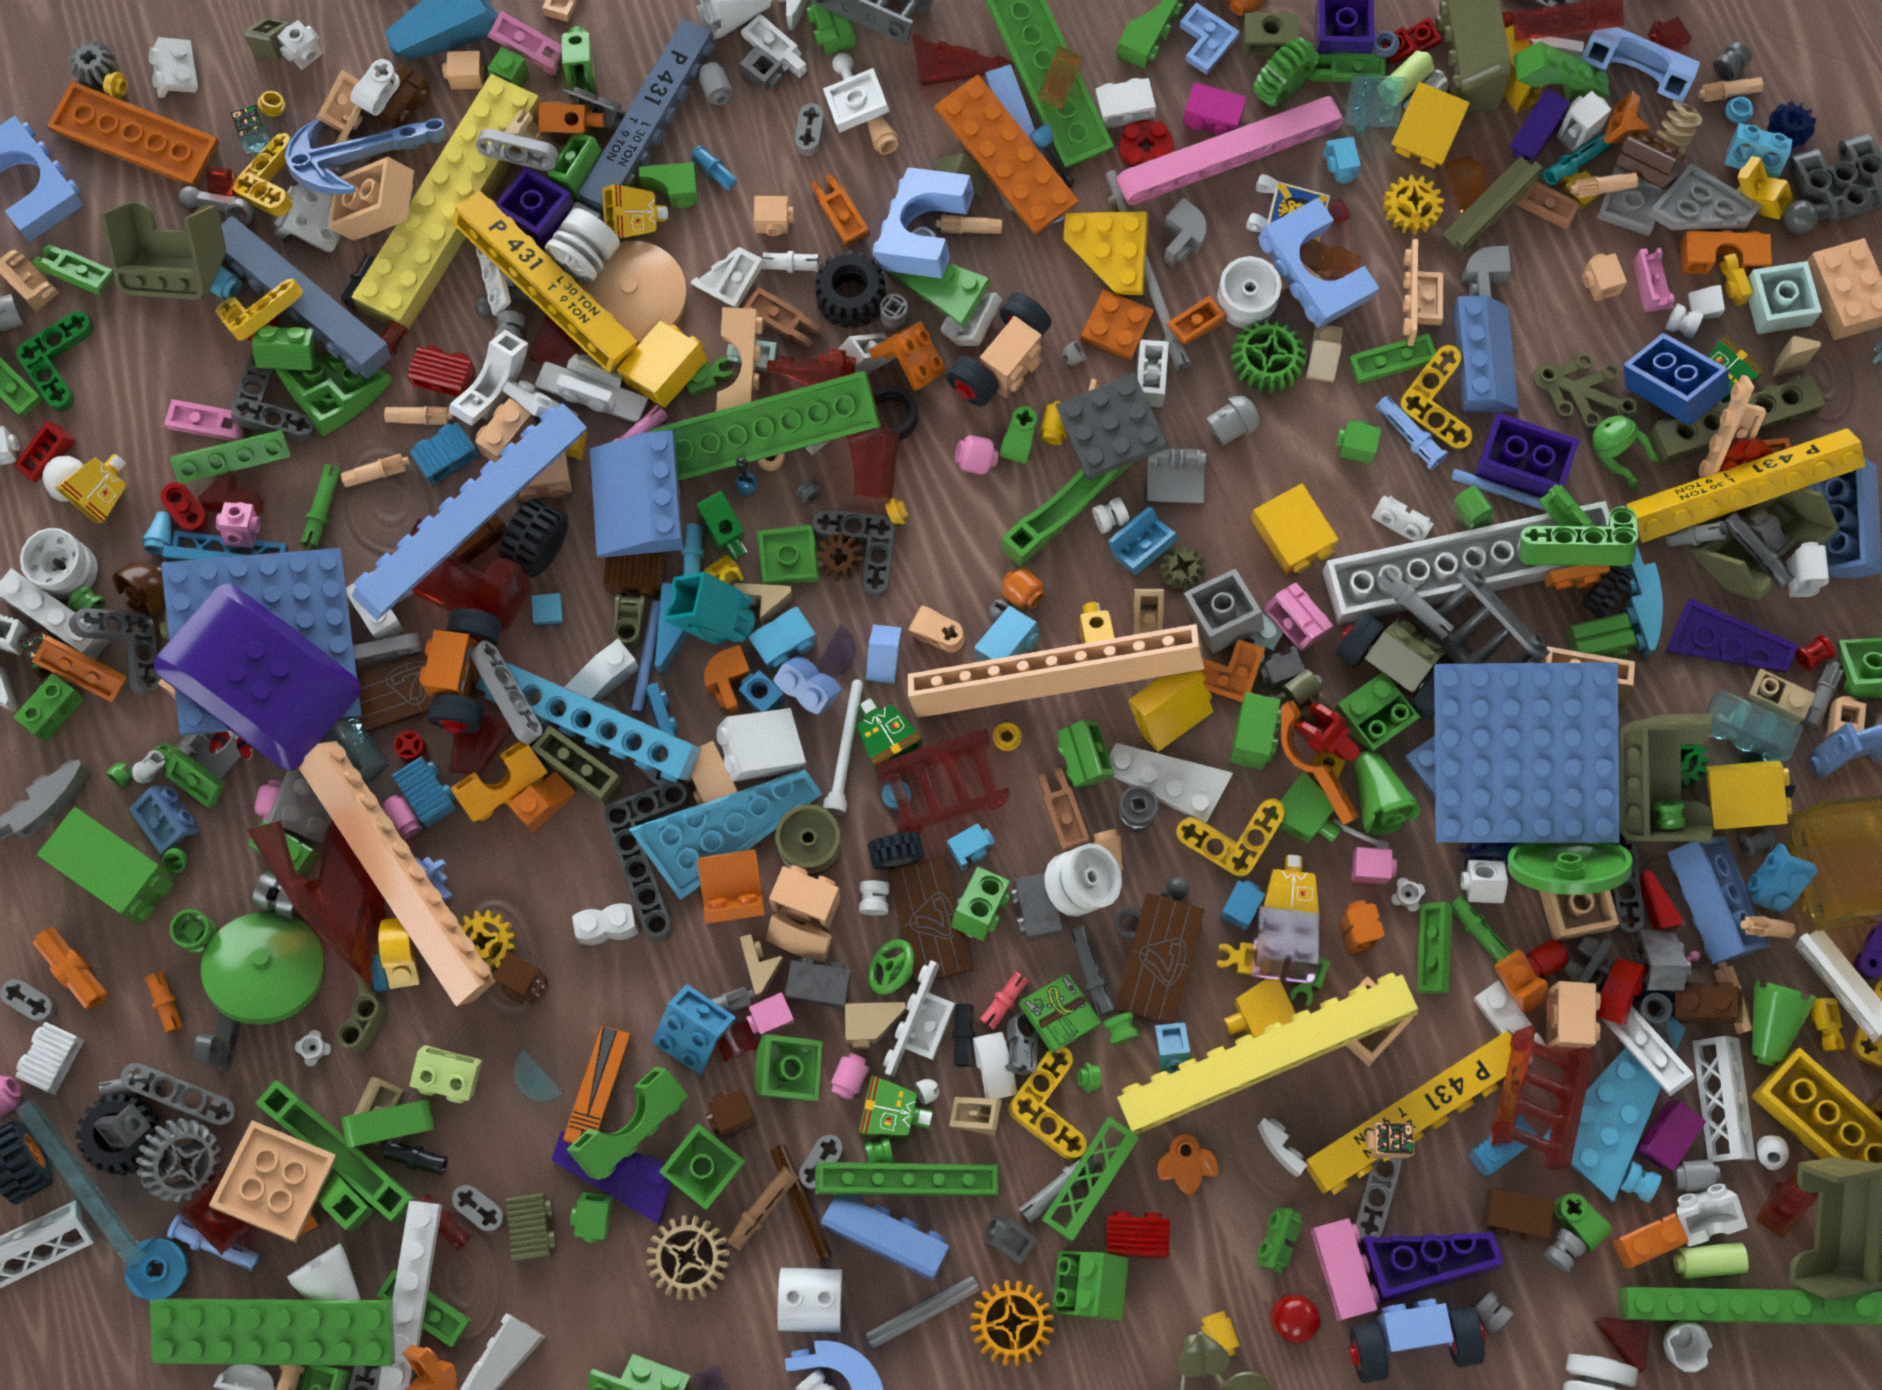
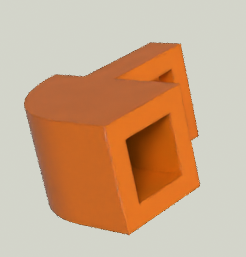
[704,644,750,716]
[402,1345,457,1390]

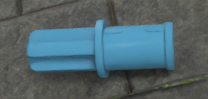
[690,145,738,191]

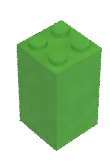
[37,806,176,926]

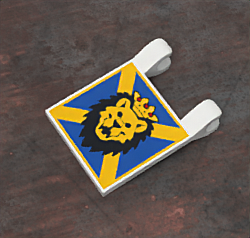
[1246,174,1330,246]

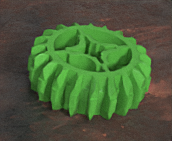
[1253,37,1319,108]
[1230,318,1307,394]

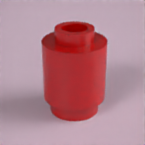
[1526,939,1569,979]

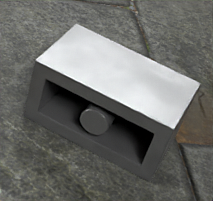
[1010,873,1063,942]
[1635,930,1691,991]
[785,957,851,1010]

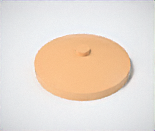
[577,241,687,347]

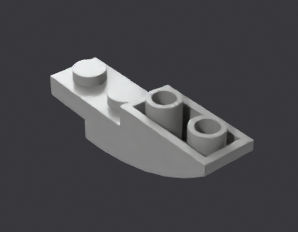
[0,759,90,841]

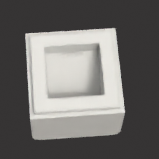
[1688,285,1725,319]

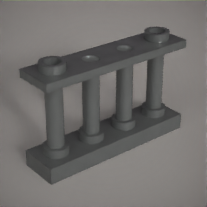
[808,0,932,45]
[1414,568,1551,664]

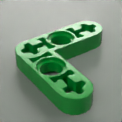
[16,311,94,412]

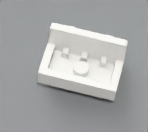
[149,37,198,98]
[940,293,1002,346]

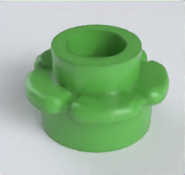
[1078,1063,1101,1093]

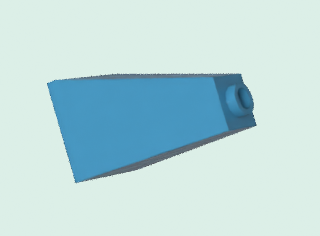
[384,0,498,62]

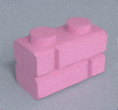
[1264,583,1333,652]

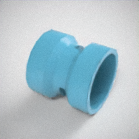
[1619,1161,1661,1203]

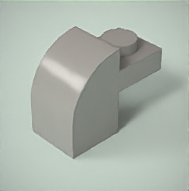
[1164,198,1207,267]
[1461,246,1511,298]

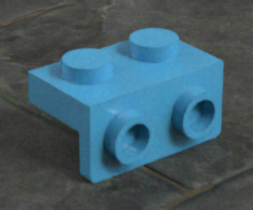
[1108,507,1178,575]
[1747,843,1818,914]

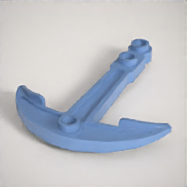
[285,118,447,194]

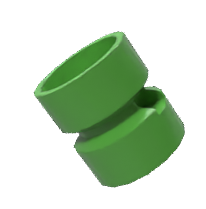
[170,909,219,955]

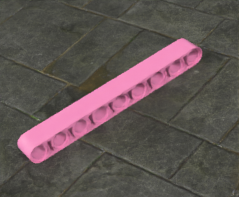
[1116,96,1345,205]

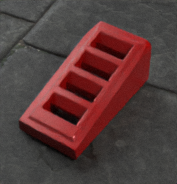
[13,421,76,483]
[1639,870,1684,930]

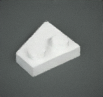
[691,247,765,308]
[502,380,578,417]

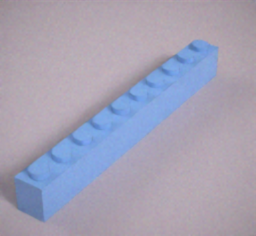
[352,403,587,621]

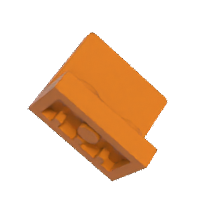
[868,321,946,391]
[697,849,765,924]

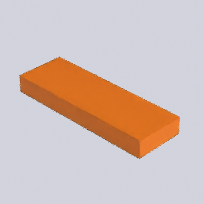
[32,635,127,703]

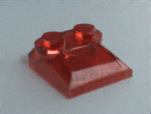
[180,1167,258,1256]

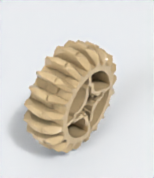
[646,1215,730,1301]

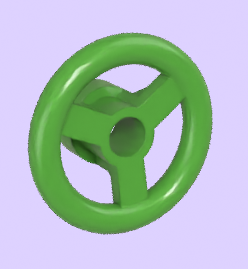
[868,939,914,995]

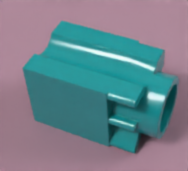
[664,572,755,645]

